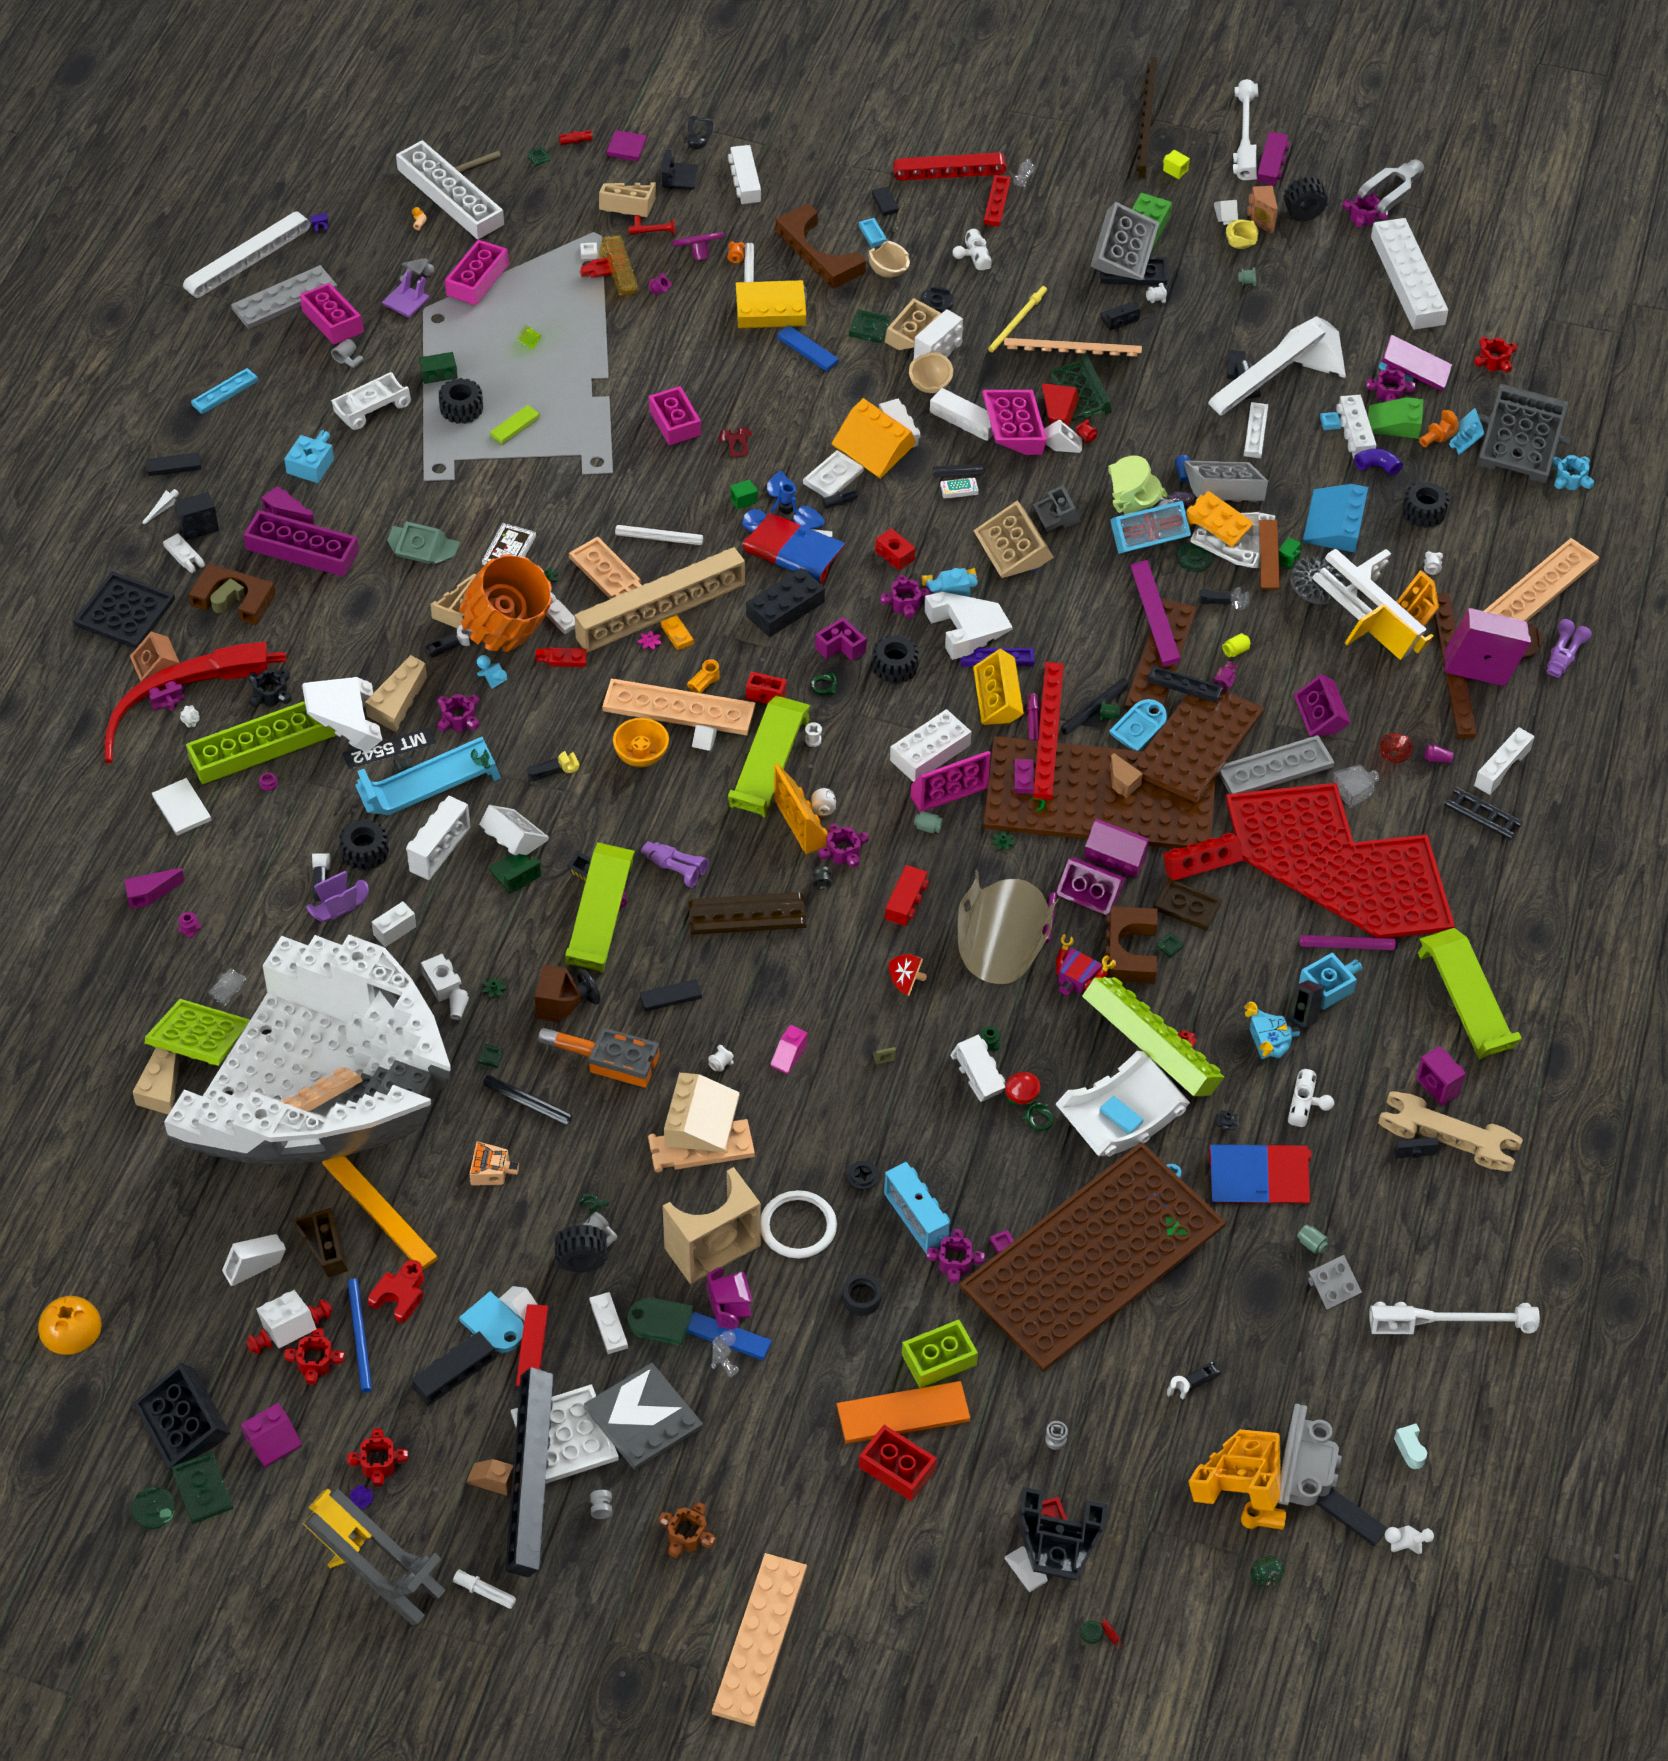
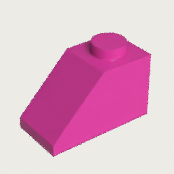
[771,1024,808,1074]

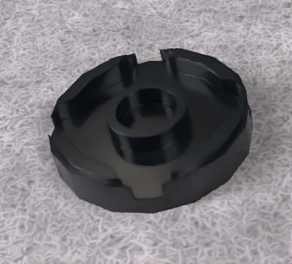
[920,287,954,313]

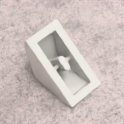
[499,1286,538,1323]
[1005,1546,1048,1592]

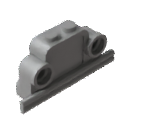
[1278,1404,1342,1506]

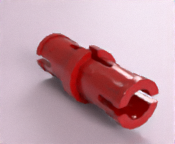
[559,130,593,145]

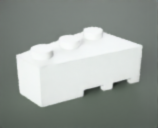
[950,1035,1006,1102]

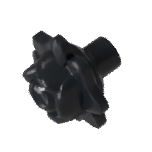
[1216,1110,1239,1131]

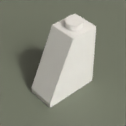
[222,1234,286,1286]

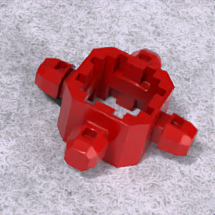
[1474,336,1517,373]
[284,1328,345,1385]
[347,1428,408,1487]

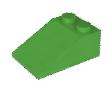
[1368,397,1423,439]

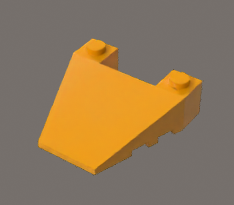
[1188,1429,1281,1511]

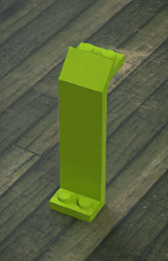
[728,695,811,817]
[565,842,635,973]
[1418,928,1522,1060]

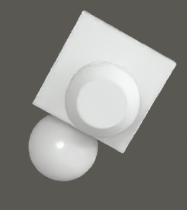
[1385,1525,1434,1554]

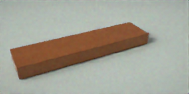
[1259,520,1279,590]

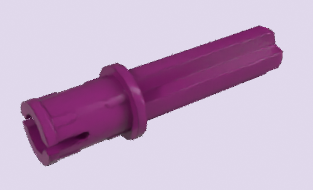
[1026,693,1040,741]

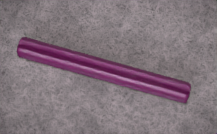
[1299,935,1396,950]

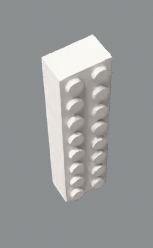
[396,140,504,239]
[1371,218,1448,330]

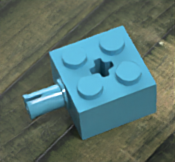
[284,430,334,483]
[1299,952,1362,1010]

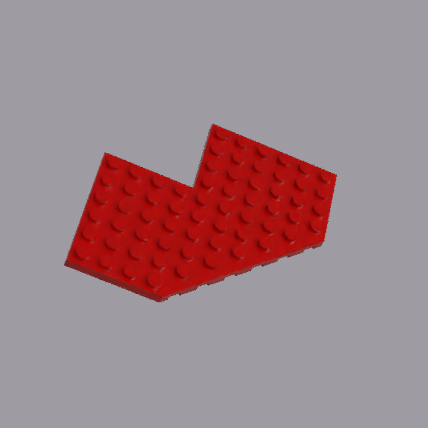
[1226,783,1455,938]

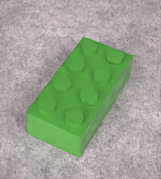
[1132,193,1172,251]

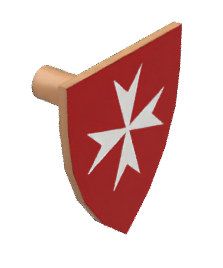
[888,954,927,996]

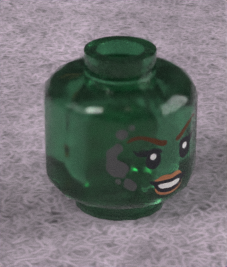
[1250,1555,1285,1587]

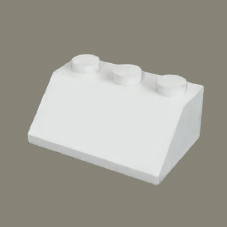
[479,805,549,855]

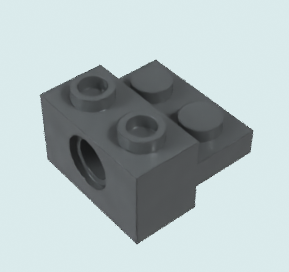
[1033,485,1081,532]

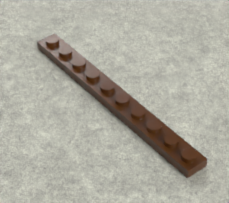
[1434,593,1477,739]

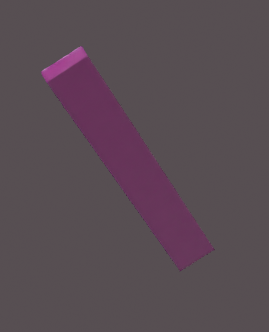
[1130,560,1181,667]

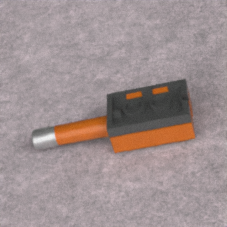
[538,1027,660,1088]

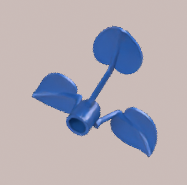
[742,470,825,532]

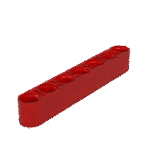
[893,153,1007,181]

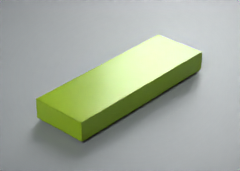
[490,405,540,445]

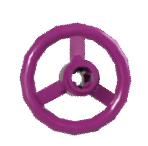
[672,232,725,260]

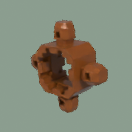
[658,1502,716,1558]

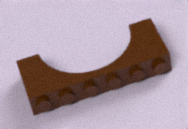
[775,203,866,289]

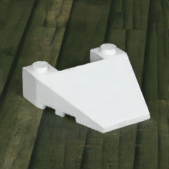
[925,592,1012,660]
[302,677,382,752]

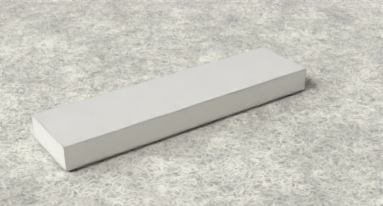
[1244,402,1268,458]

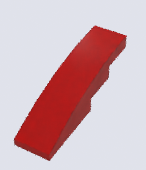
[516,1304,548,1387]

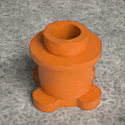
[727,242,745,263]

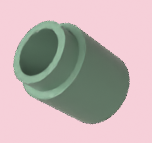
[914,811,943,834]
[1297,1225,1329,1254]

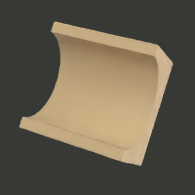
[663,1167,761,1284]

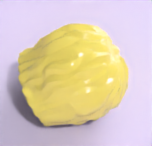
[1226,220,1258,249]

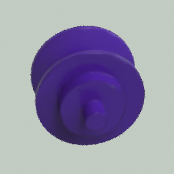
[350,1485,373,1510]

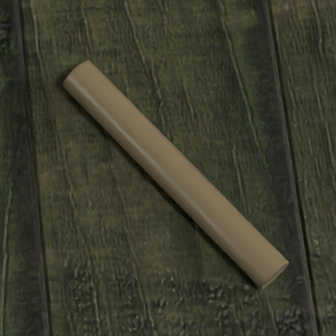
[454,151,501,172]

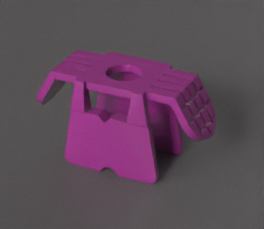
[707,1267,752,1329]

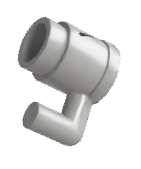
[331,339,364,368]
[582,1212,617,1248]

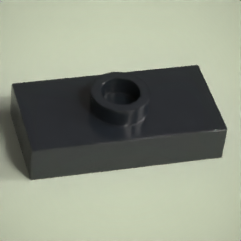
[1394,1138,1438,1159]

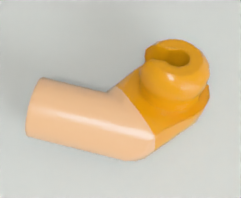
[412,207,427,230]

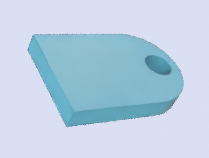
[1110,699,1167,751]
[459,1291,524,1353]

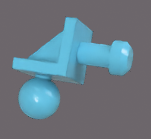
[477,655,507,688]

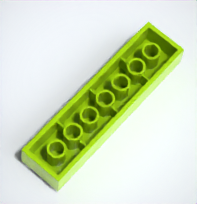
[186,701,336,784]
[1082,977,1224,1096]

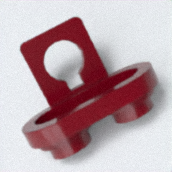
[718,427,753,457]

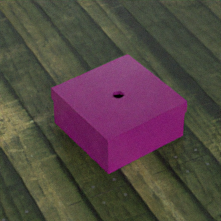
[1444,608,1531,686]

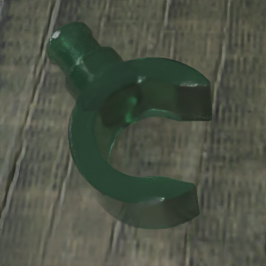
[470,748,490,769]
[580,1193,609,1214]

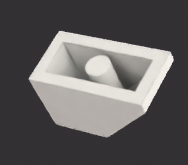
[1214,200,1238,225]
[1044,420,1083,453]

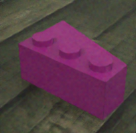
[1257,131,1290,186]

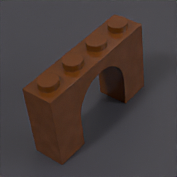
[189,563,276,625]
[1105,906,1158,983]

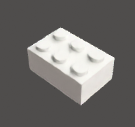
[914,309,963,359]

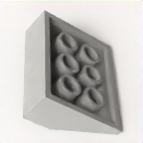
[1091,202,1159,280]
[1184,461,1268,503]

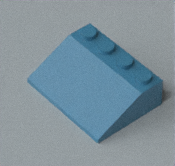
[1302,484,1368,553]

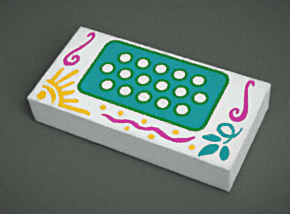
[940,478,978,499]

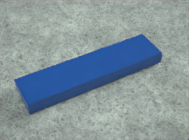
[777,325,839,372]
[686,1312,772,1361]

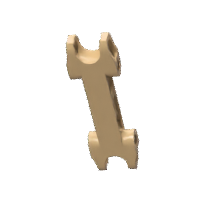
[1378,1091,1523,1171]

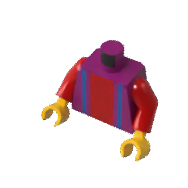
[1056,934,1116,995]

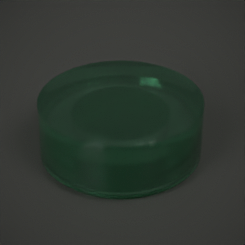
[1080,1620,1103,1644]

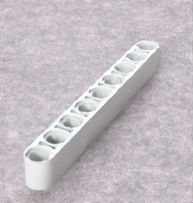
[183,212,311,298]
[1208,321,1326,416]

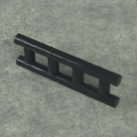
[1444,787,1523,840]

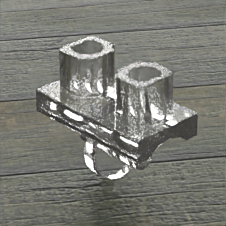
[208,968,247,1006]

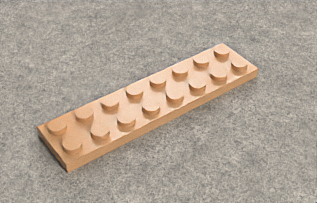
[1004,338,1142,357]
[1484,538,1599,622]
[602,679,755,736]
[712,1553,807,1727]

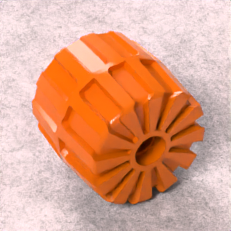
[459,554,552,652]

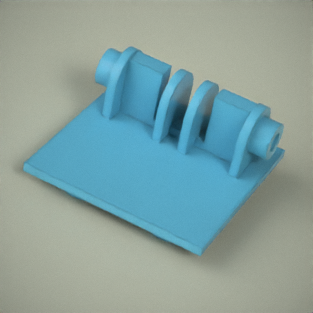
[1449,408,1485,455]

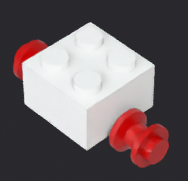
[246,1290,333,1355]

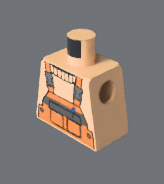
[470,1142,519,1185]

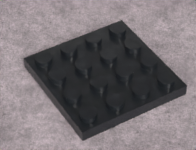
[73,571,175,649]

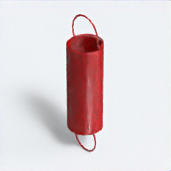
[1099,1616,1121,1648]

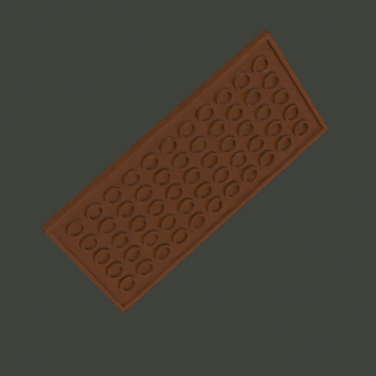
[983,736,1216,849]
[959,1142,1226,1372]

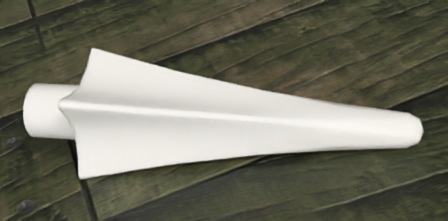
[142,489,179,525]

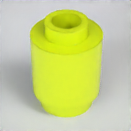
[1222,633,1251,657]

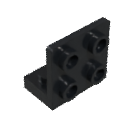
[661,150,698,189]

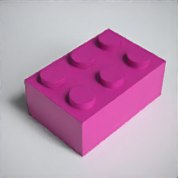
[648,386,701,445]

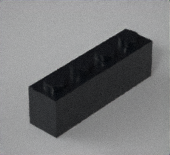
[411,1331,496,1406]

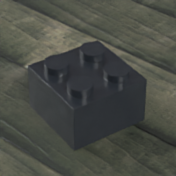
[174,492,219,540]

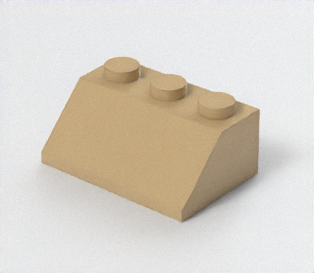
[885,298,942,350]

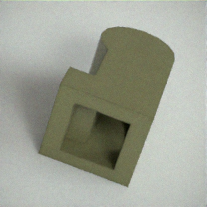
[210,578,245,613]

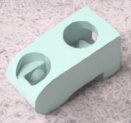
[1394,1424,1427,1469]

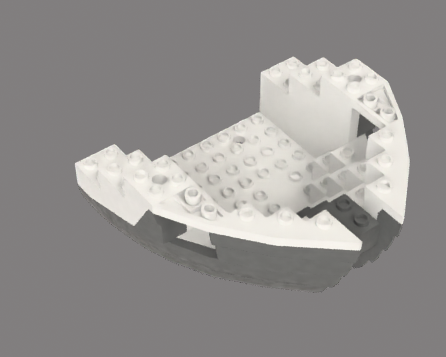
[164,935,451,1165]

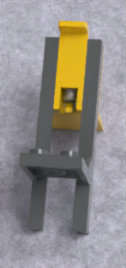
[303,1488,445,1625]

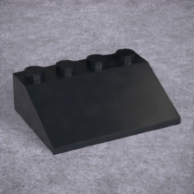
[133,1363,230,1470]

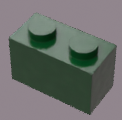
[419,352,458,384]

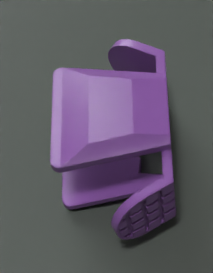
[306,871,369,923]

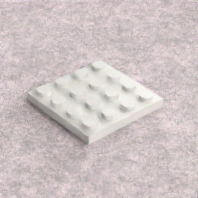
[511,1384,619,1483]

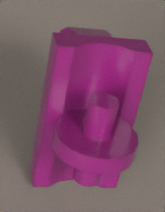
[1214,661,1238,691]
[149,681,185,711]

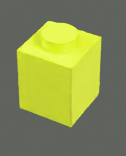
[1163,150,1190,179]

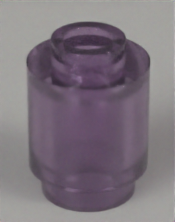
[1168,491,1194,509]

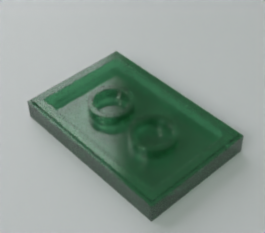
[171,1452,233,1524]

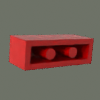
[885,865,929,926]

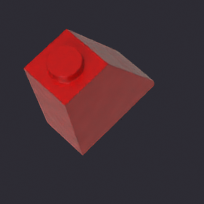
[1042,384,1078,427]

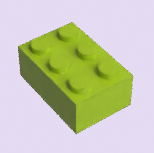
[902,1319,978,1388]

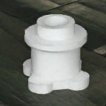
[1146,283,1167,303]
[1424,551,1443,575]
[708,1045,734,1072]

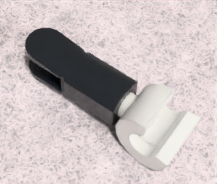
[425,625,472,657]
[312,853,331,901]
[1167,1361,1221,1400]

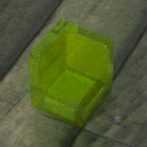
[516,324,542,350]

